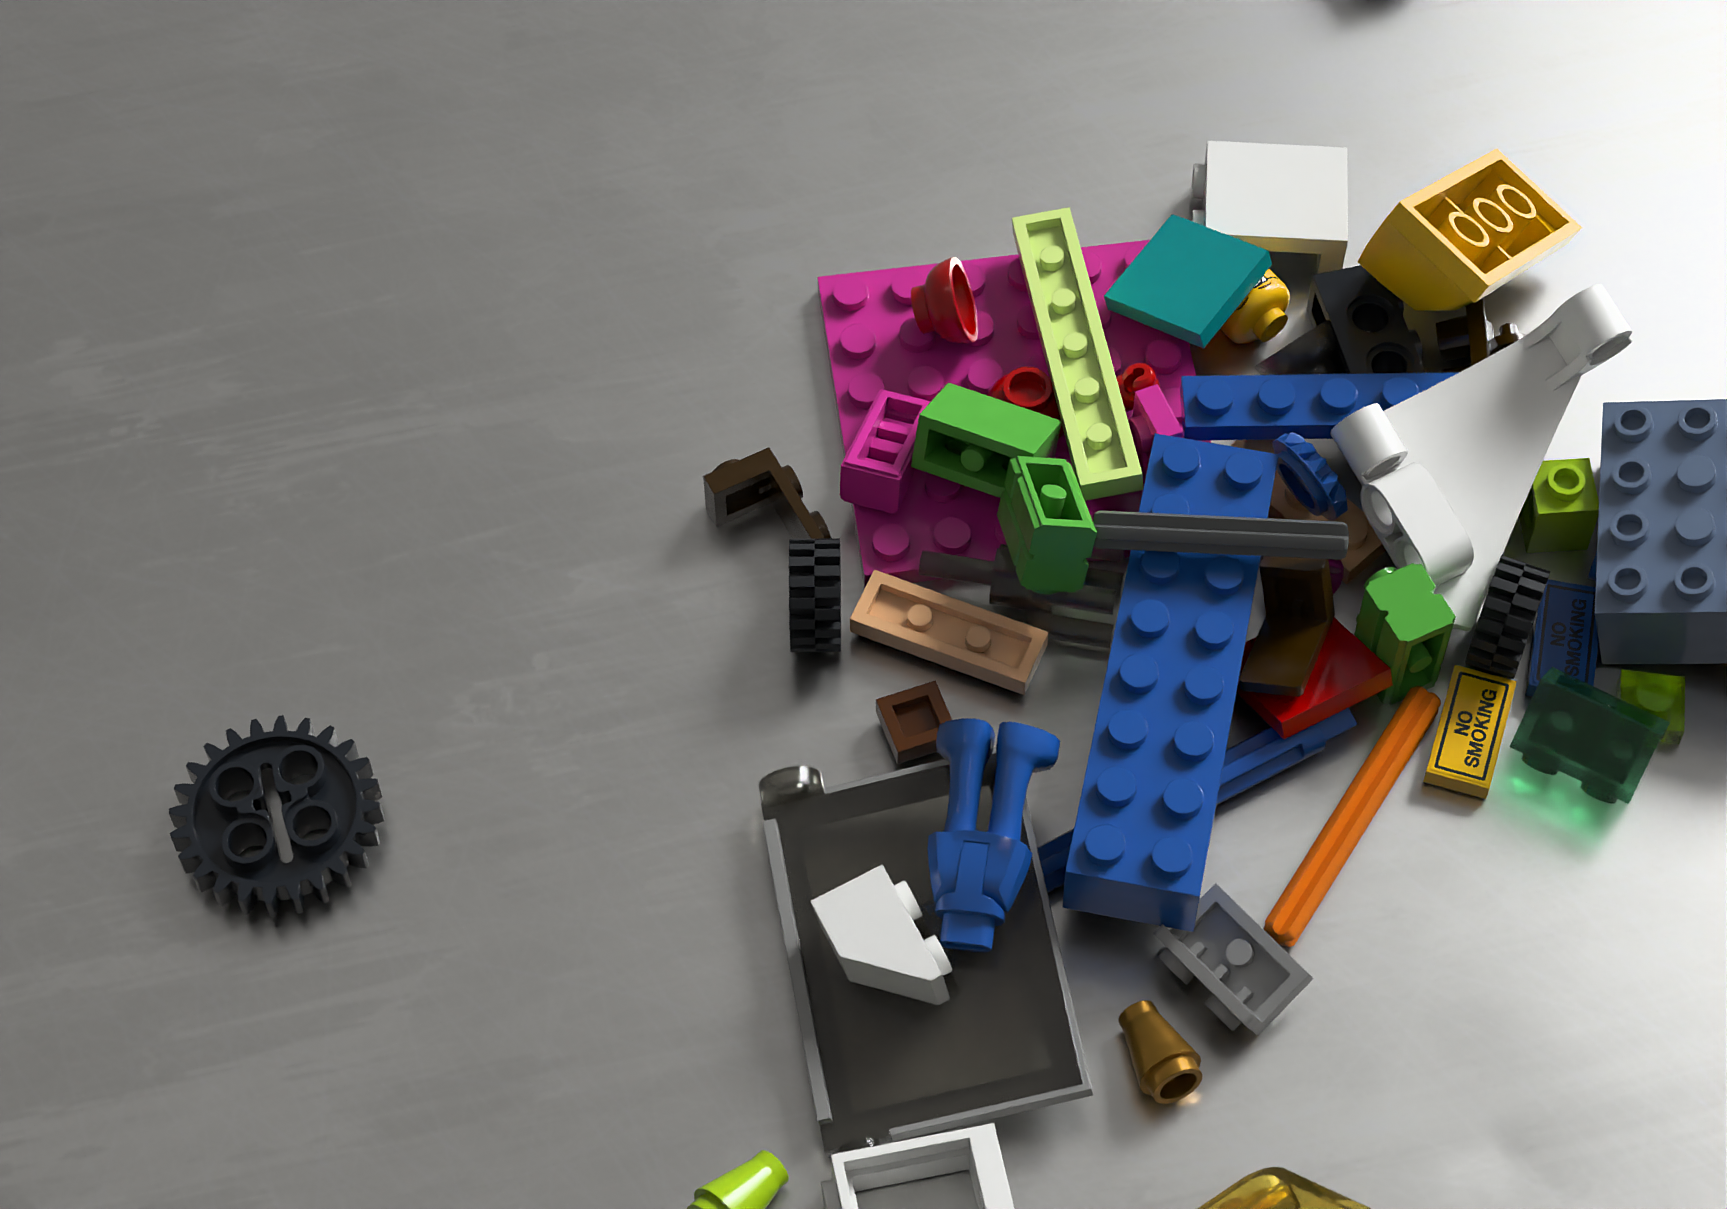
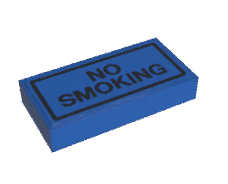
[1525,579,1599,706]

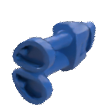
[928,718,1060,952]

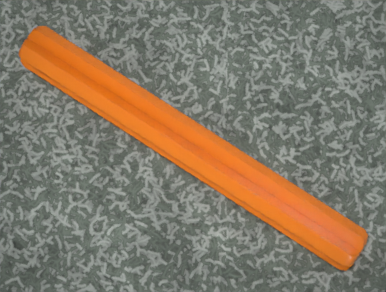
[1263,686,1441,948]

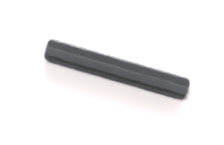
[1093,510,1349,560]

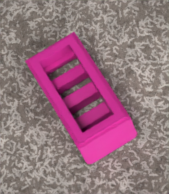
[840,389,931,513]

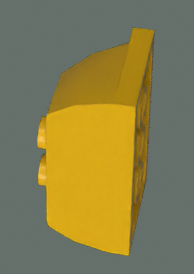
[1357,149,1582,311]

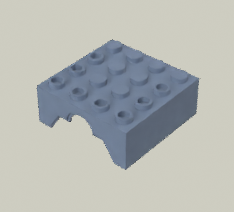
[1595,399,1727,664]

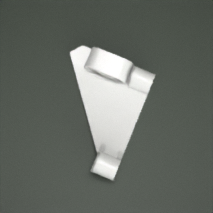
[1330,284,1633,631]

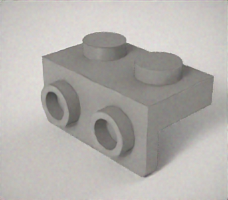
[1153,883,1314,1036]

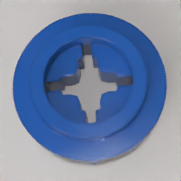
[1273,432,1348,521]

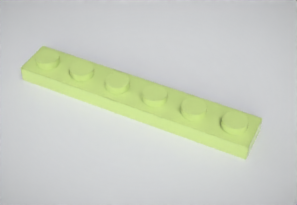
[1012,207,1143,501]

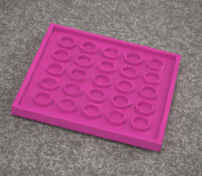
[817,240,1211,588]

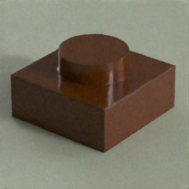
[876,680,952,764]

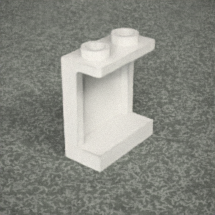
[1191,140,1348,274]

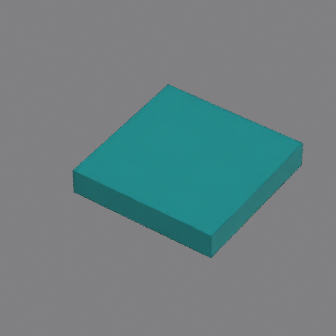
[1104,214,1272,348]

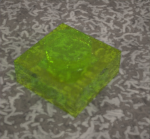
[1615,670,1685,744]

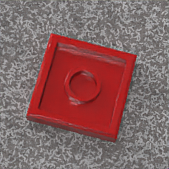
[1237,617,1393,739]

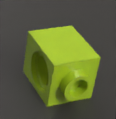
[1519,458,1599,553]

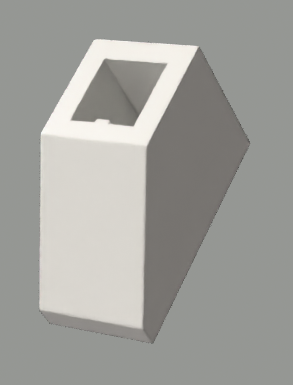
[810,865,953,1005]

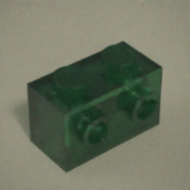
[1509,667,1670,804]

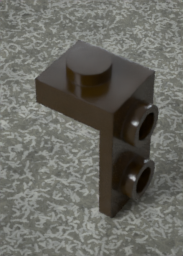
[703,447,831,539]
[1239,556,1335,697]

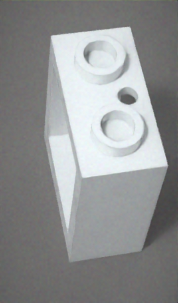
[820,1123,1014,1209]

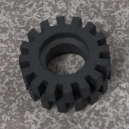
[789,538,841,652]
[1465,555,1551,679]

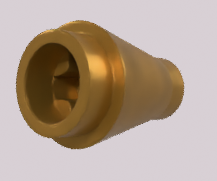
[1118,1000,1203,1104]

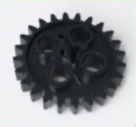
[169,715,384,917]

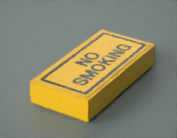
[1423,665,1517,799]

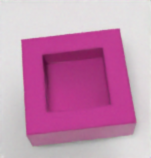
[1128,384,1183,459]

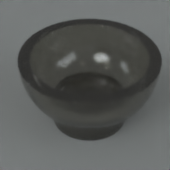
[1255,320,1337,375]

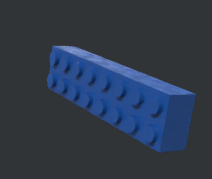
[1062,433,1279,932]

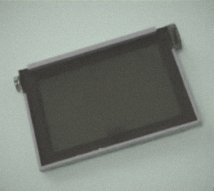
[758,747,1093,1157]

